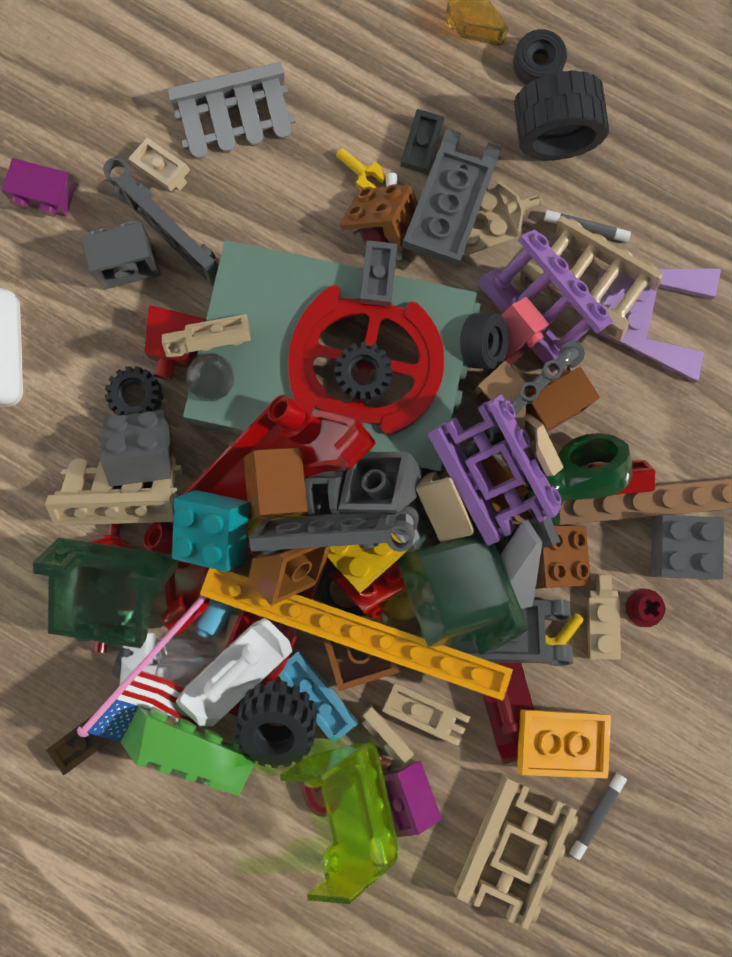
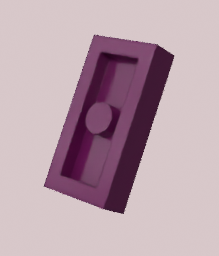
[376,761,441,837]

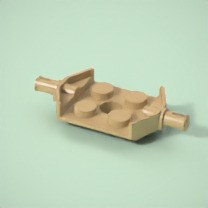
[462,181,542,257]

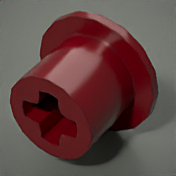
[353,227,389,246]
[626,589,666,627]

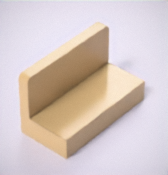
[416,471,474,542]

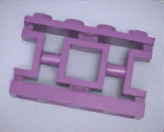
[427,394,561,546]

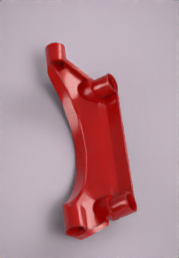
[143,395,376,635]

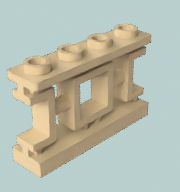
[454,774,578,930]

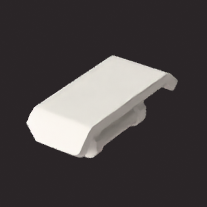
[176,618,292,726]

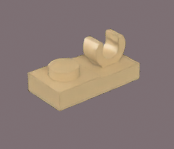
[128,138,190,192]

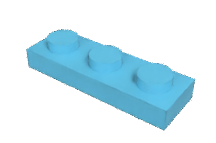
[278,650,358,744]

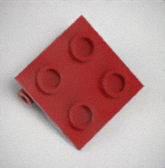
[329,562,416,619]

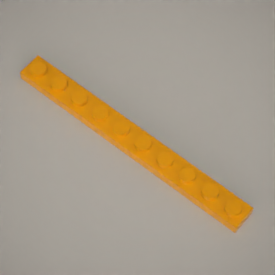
[200,568,513,700]

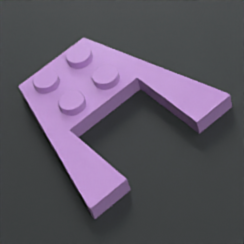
[589,269,721,383]

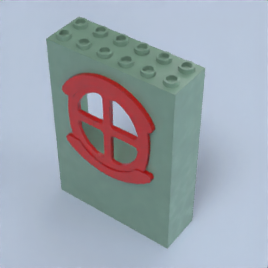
[183,240,481,476]

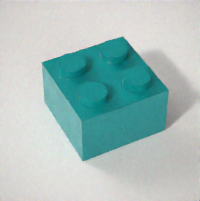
[172,490,250,572]

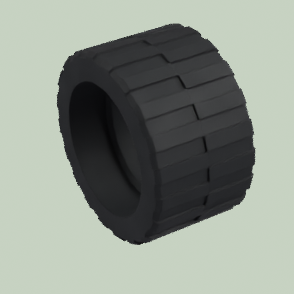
[514,70,609,161]

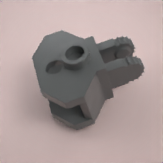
[305,471,350,515]

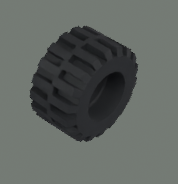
[234,681,317,768]

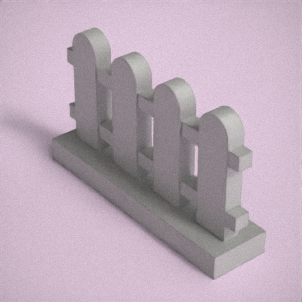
[167,62,296,159]

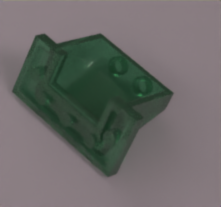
[397,517,529,655]
[33,537,178,649]

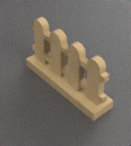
[45,456,182,526]

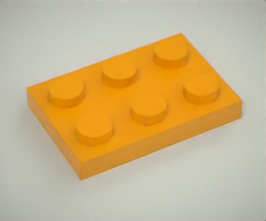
[517,709,611,779]

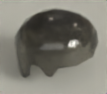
[186,353,234,401]

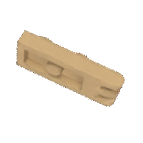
[382,682,470,746]

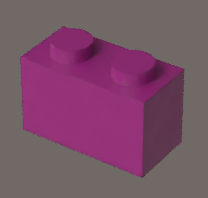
[1,158,77,217]

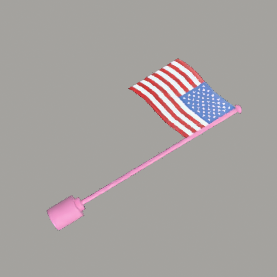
[77,537,262,743]

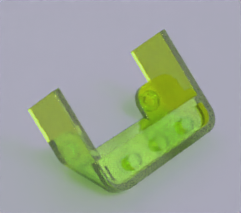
[280,743,399,904]

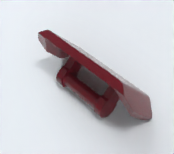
[482,663,534,764]

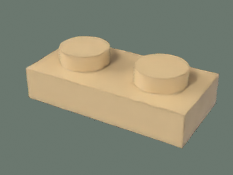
[362,704,414,763]

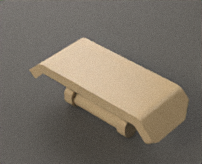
[523,412,563,477]

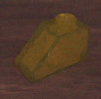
[445,0,508,46]

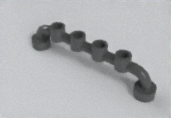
[463,341,585,458]

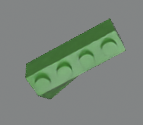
[120,707,256,796]

